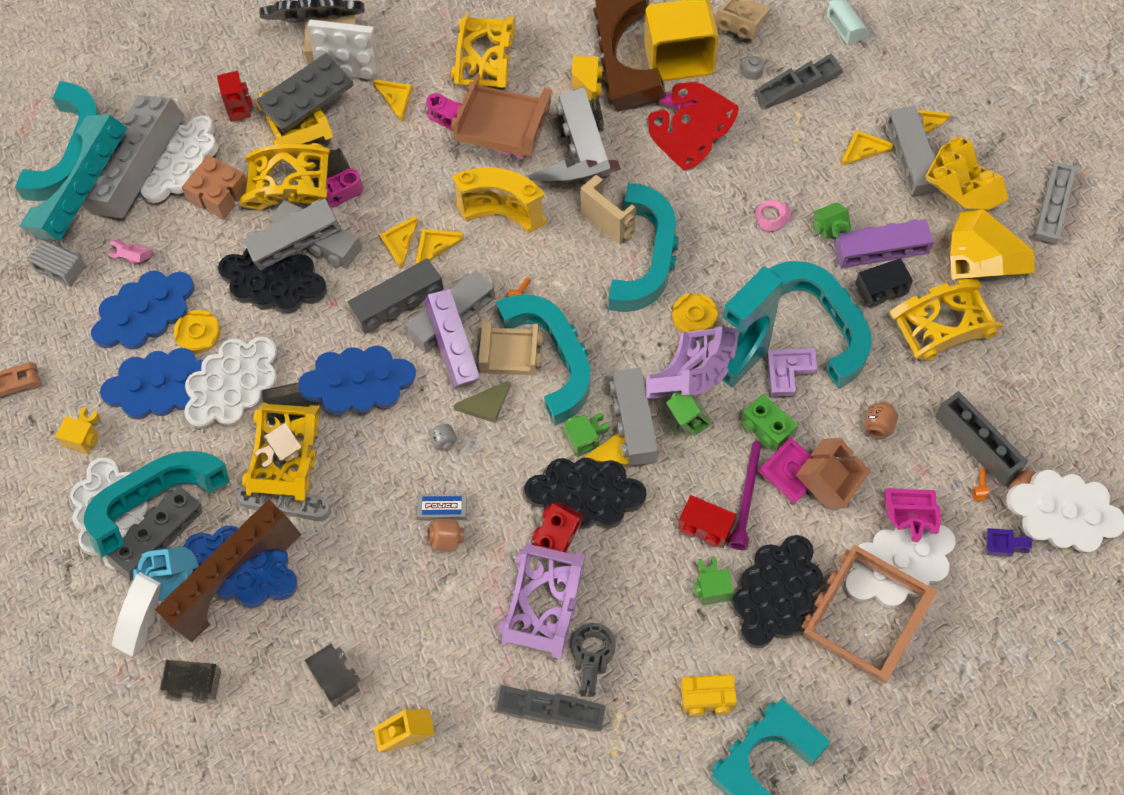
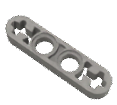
[237,486,331,521]

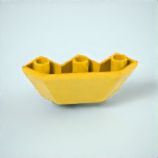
[925,137,1009,210]
[950,209,1036,280]

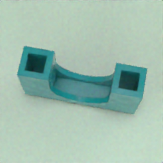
[710,698,831,795]

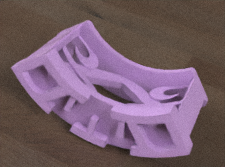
[646,326,738,399]
[499,542,586,659]

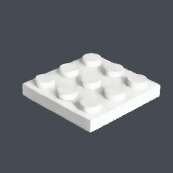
[308,20,380,80]

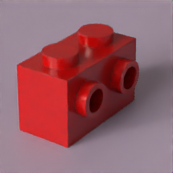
[217,70,254,122]
[678,495,737,548]
[532,502,585,562]

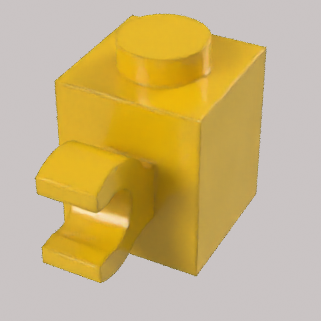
[55,407,100,454]

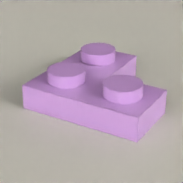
[767,348,817,397]

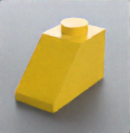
[373,709,435,753]

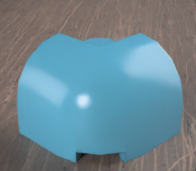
[133,547,199,601]

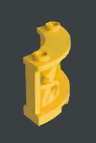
[451,13,516,87]
[255,88,333,145]
[239,143,330,211]
[452,167,547,234]
[890,279,1004,361]
[242,402,320,501]

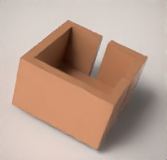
[182,155,246,220]
[796,438,871,508]

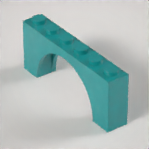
[19,115,128,241]
[722,266,783,388]

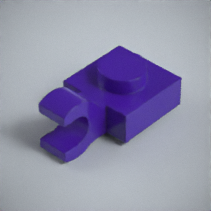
[986,528,1032,557]

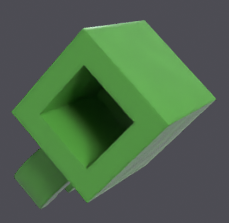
[813,202,851,239]
[564,413,609,457]
[694,556,734,606]

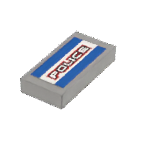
[417,494,467,520]

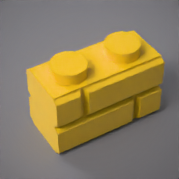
[680,674,737,717]

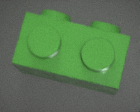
[741,394,798,452]

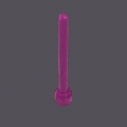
[728,441,762,550]

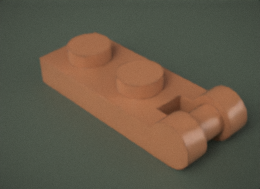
[0,362,41,397]

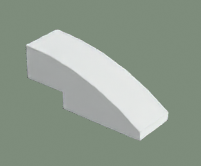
[112,572,161,657]

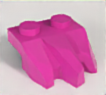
[884,488,941,543]

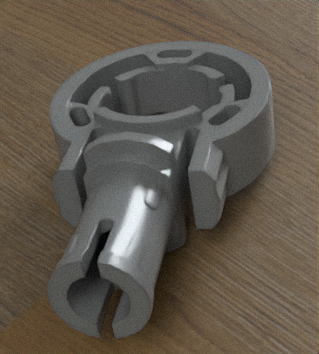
[572,623,616,697]

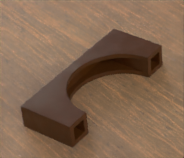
[593,0,666,112]
[155,499,302,642]

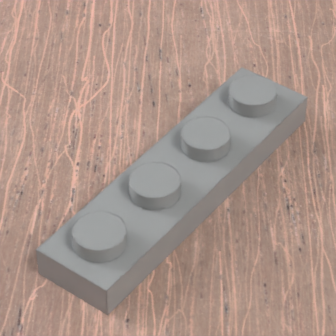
[1034,161,1077,244]

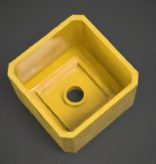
[644,0,719,82]

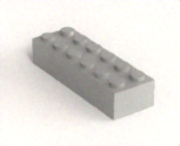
[82,95,184,218]

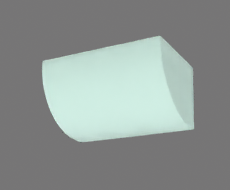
[827,0,870,45]

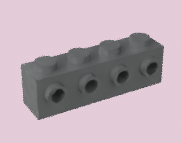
[347,258,444,333]
[935,391,1028,487]
[107,485,202,582]

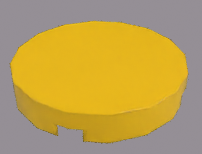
[672,293,718,332]
[174,310,221,354]

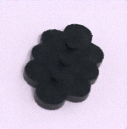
[259,0,365,23]
[218,248,327,313]
[524,457,647,529]
[732,535,823,649]

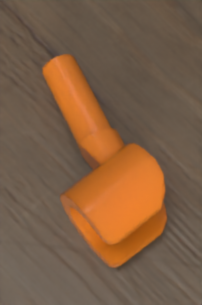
[508,277,531,297]
[972,468,989,501]

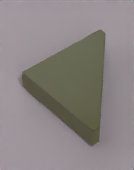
[454,381,511,423]

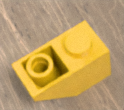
[572,56,603,105]

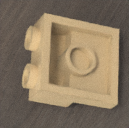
[715,0,771,40]

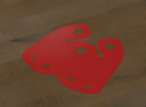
[648,82,739,170]

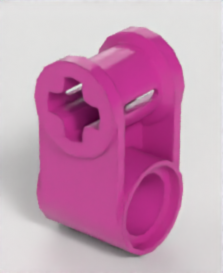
[426,93,462,130]
[326,169,364,207]

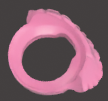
[756,200,791,232]

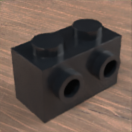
[855,258,913,306]

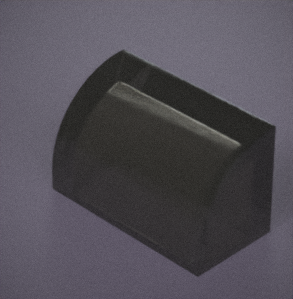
[262,382,315,425]

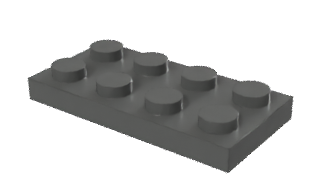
[257,52,354,133]

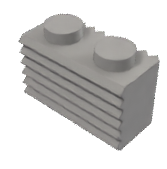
[27,239,86,287]

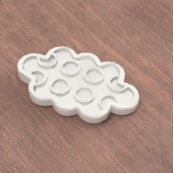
[141,115,218,203]
[184,337,277,429]
[70,458,148,570]
[1007,470,1124,552]
[845,525,956,608]

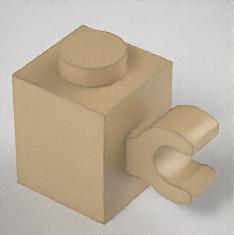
[254,423,301,467]

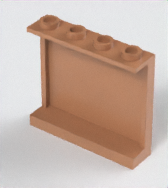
[451,74,552,157]

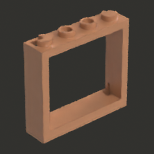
[802,544,938,684]

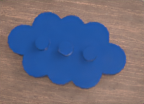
[91,270,195,350]
[298,346,416,415]
[100,348,203,419]
[184,525,298,608]

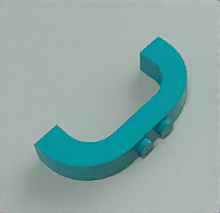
[15,81,101,201]
[608,183,679,312]
[769,261,872,389]
[496,294,591,426]
[84,451,230,558]

